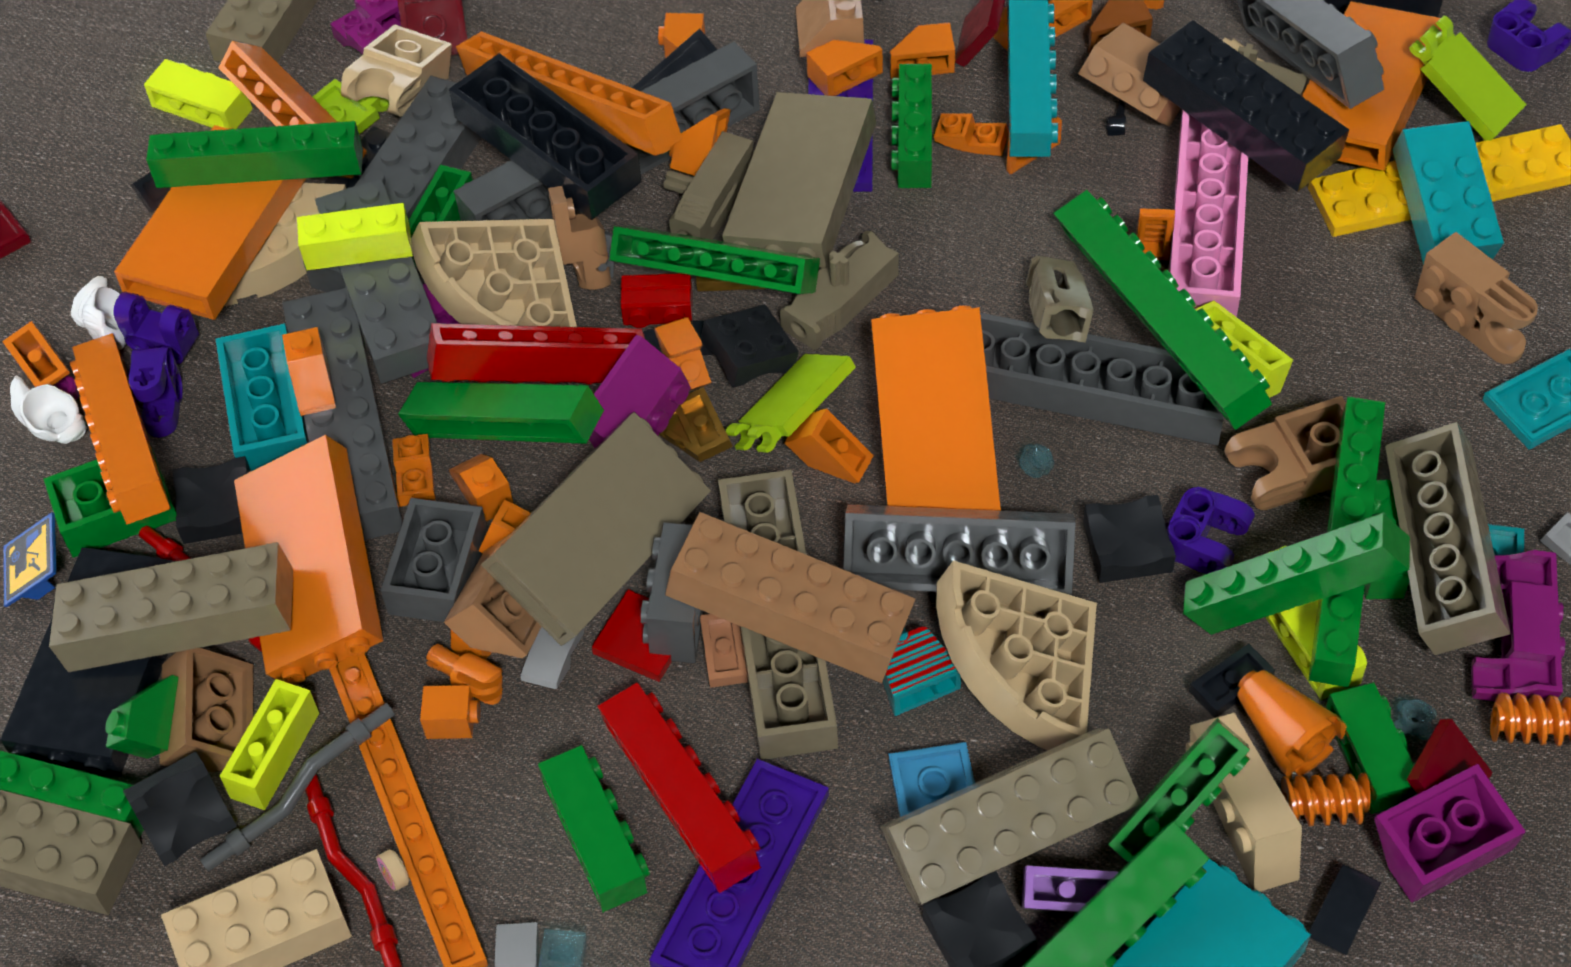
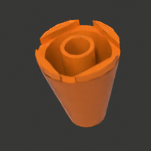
[1237,670,1347,779]

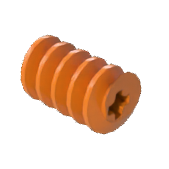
[1490,692,1571,747]
[1281,773,1371,827]

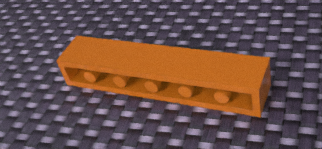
[218,41,367,179]

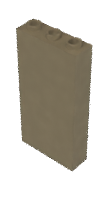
[722,92,876,268]
[481,412,711,646]

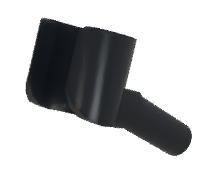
[1106,100,1126,136]

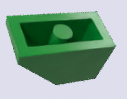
[106,675,179,759]

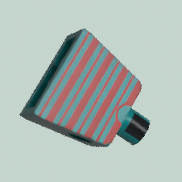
[882,626,961,716]

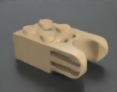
[341,24,452,116]

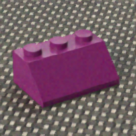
[589,335,691,449]
[1374,764,1526,903]

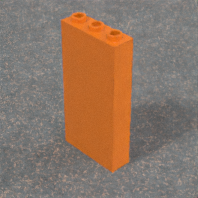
[1302,2,1441,171]
[114,125,306,320]
[871,305,1001,511]
[234,435,383,685]

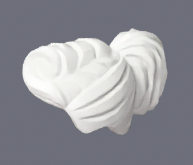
[71,276,126,350]
[10,376,87,444]

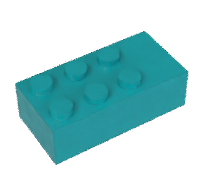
[1392,121,1504,264]
[215,324,309,471]

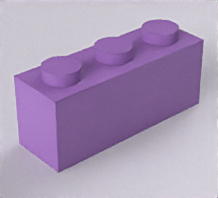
[1021,866,1118,912]

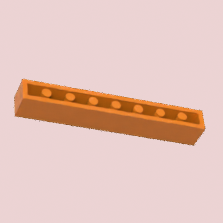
[70,333,171,524]

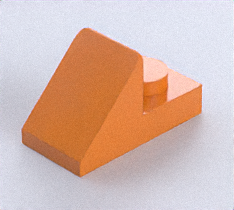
[654,317,712,391]

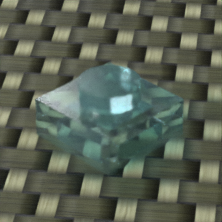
[538,929,587,967]

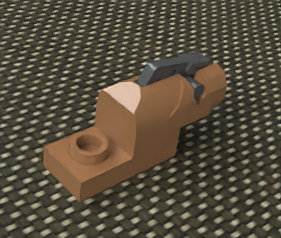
[548,186,614,290]

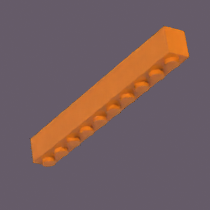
[456,31,682,156]

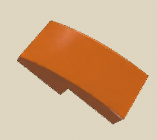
[934,113,1009,156]
[392,434,436,507]

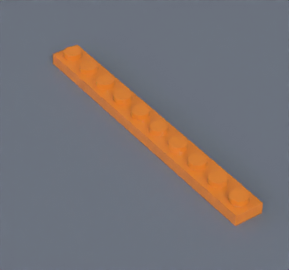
[329,653,488,967]

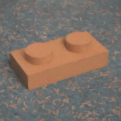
[700,614,748,688]

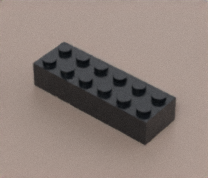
[1143,20,1349,192]
[449,53,642,220]

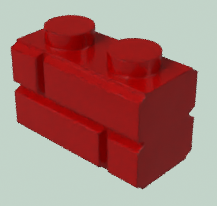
[621,273,693,328]

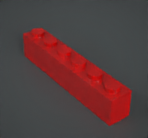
[427,323,645,384]
[597,682,761,894]

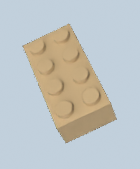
[161,849,352,967]

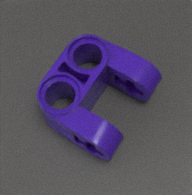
[1487,0,1571,72]
[113,291,199,364]
[128,347,183,438]
[1167,487,1255,574]

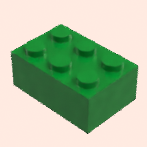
[43,441,177,558]

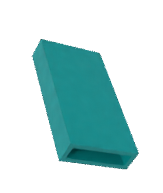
[1112,859,1311,967]

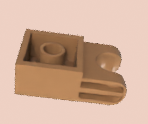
[1414,232,1538,364]
[1224,396,1346,510]

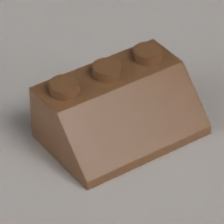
[795,0,864,57]
[1078,23,1181,127]
[444,535,542,658]
[160,648,253,772]

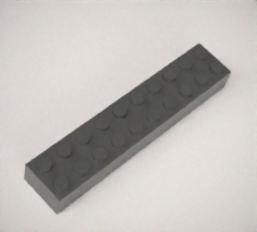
[454,42,760,221]

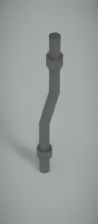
[199,703,395,872]

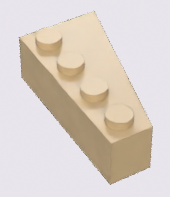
[1186,713,1302,892]

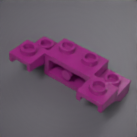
[330,0,401,55]
[1471,550,1566,701]

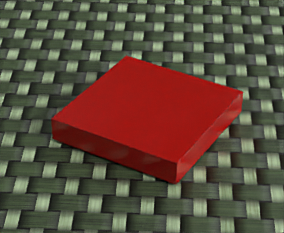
[592,590,672,682]

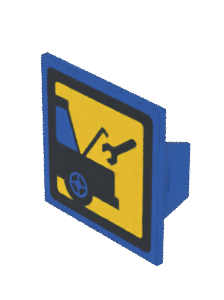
[3,512,56,607]

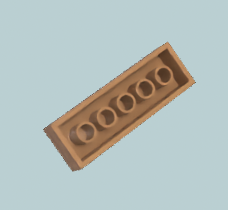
[665,512,915,683]

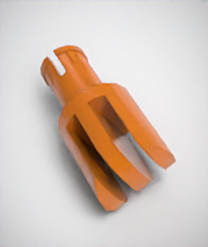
[426,644,503,705]

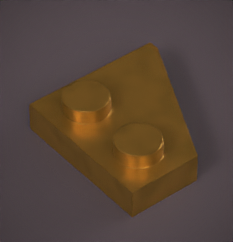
[659,387,733,462]

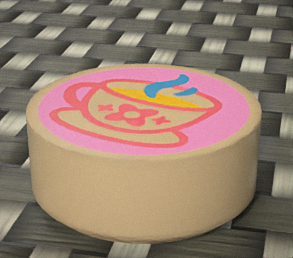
[376,849,409,892]

